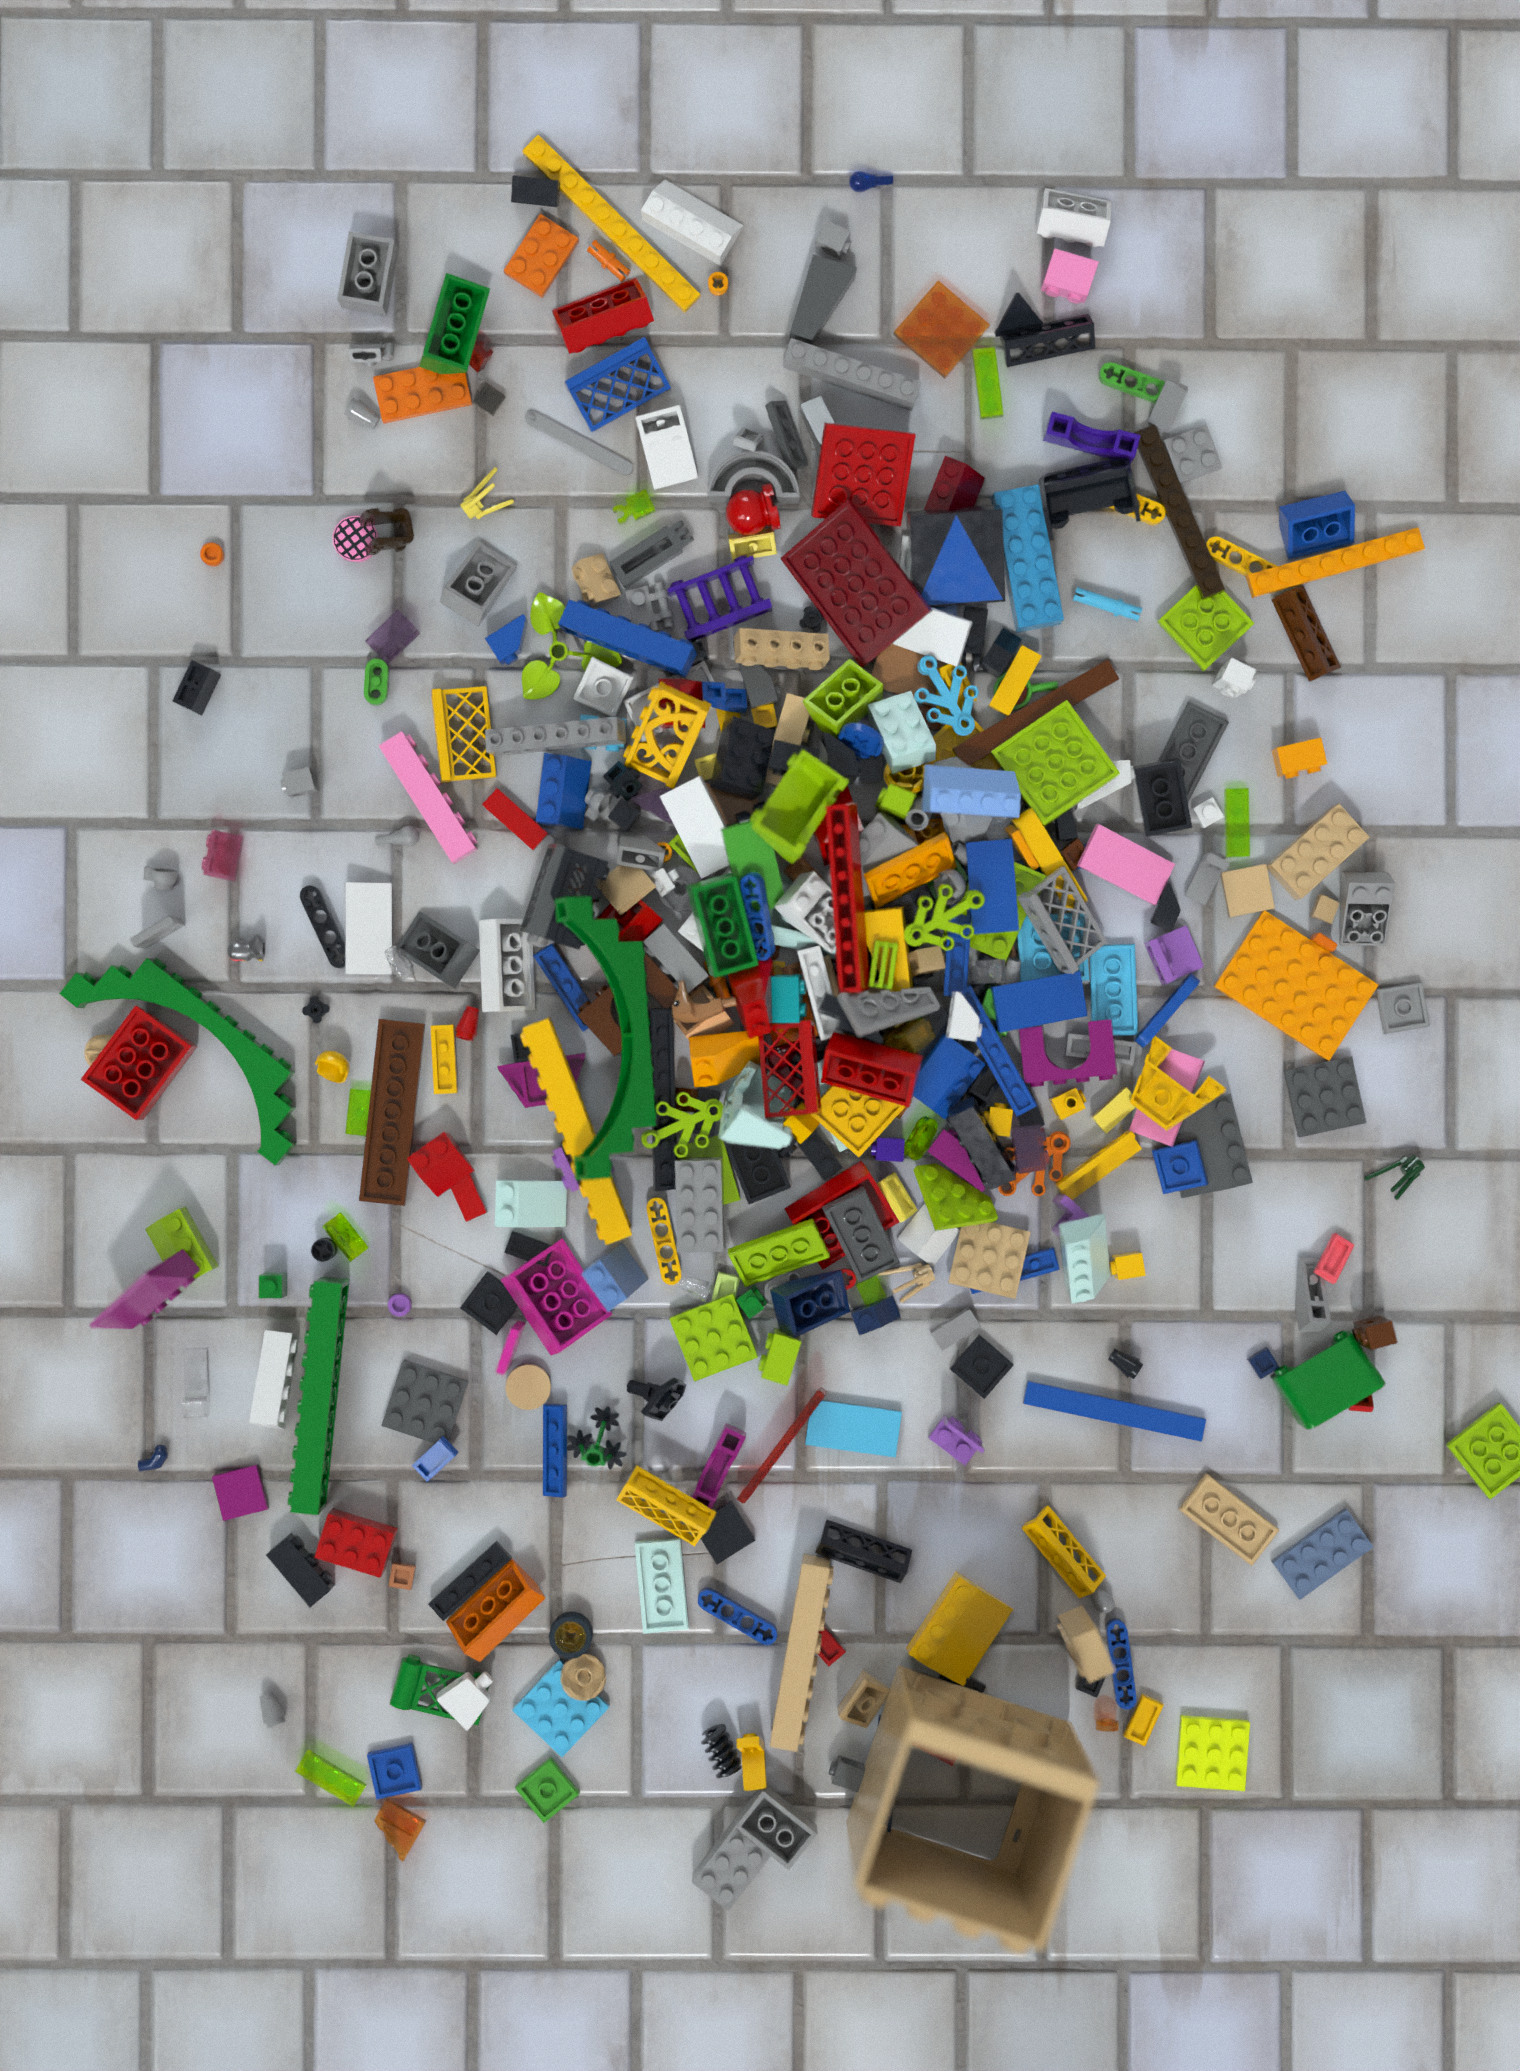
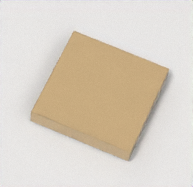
[1220,864,1275,918]
[599,865,656,915]

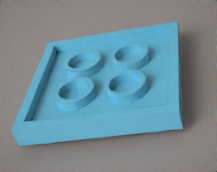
[1017,913,1089,982]
[512,1658,610,1757]

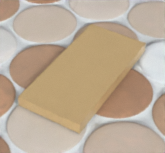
[1179,1473,1279,1566]

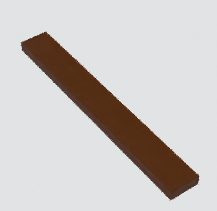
[952,660,1119,765]

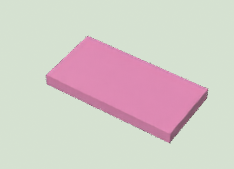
[1077,824,1175,905]
[1129,1049,1205,1147]

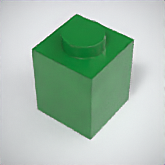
[259,1273,287,1298]

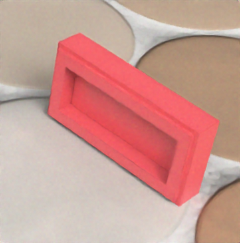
[1313,1233,1355,1284]

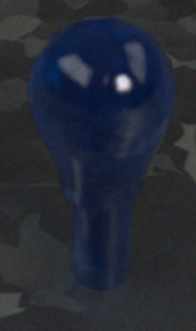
[849,171,893,192]

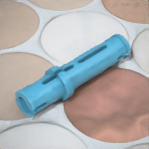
[1073,586,1143,622]

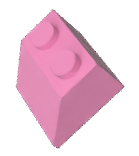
[1041,248,1099,304]

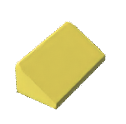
[728,527,777,562]
[1091,1087,1135,1134]

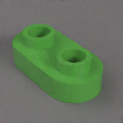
[364,659,389,706]

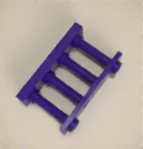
[667,555,772,642]

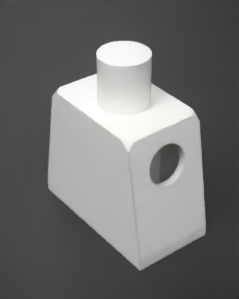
[437,1671,494,1731]

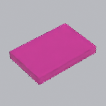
[496,1320,526,1375]

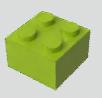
[758,1328,801,1386]

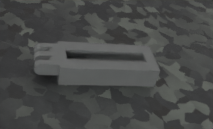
[609,520,694,589]

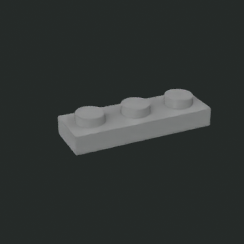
[1064,1033,1136,1065]

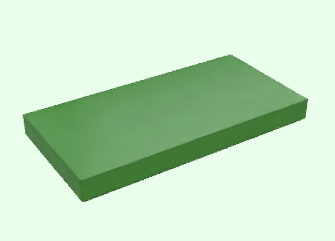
[720,820,784,911]

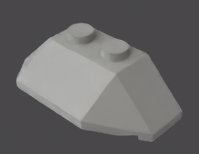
[934,756,993,845]

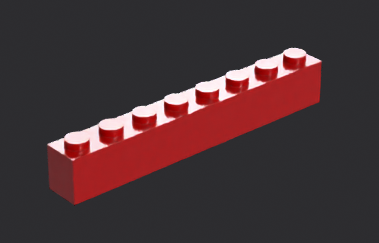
[826,804,870,993]

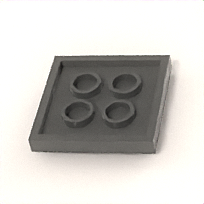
[1283,1056,1366,1137]
[381,1360,469,1443]

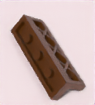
[1271,585,1341,682]

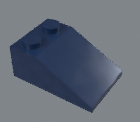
[770,1270,850,1338]

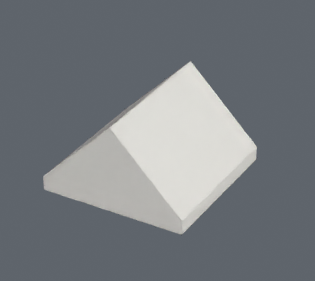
[897,1203,960,1267]

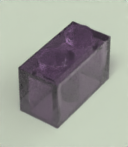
[1011,1123,1049,1174]

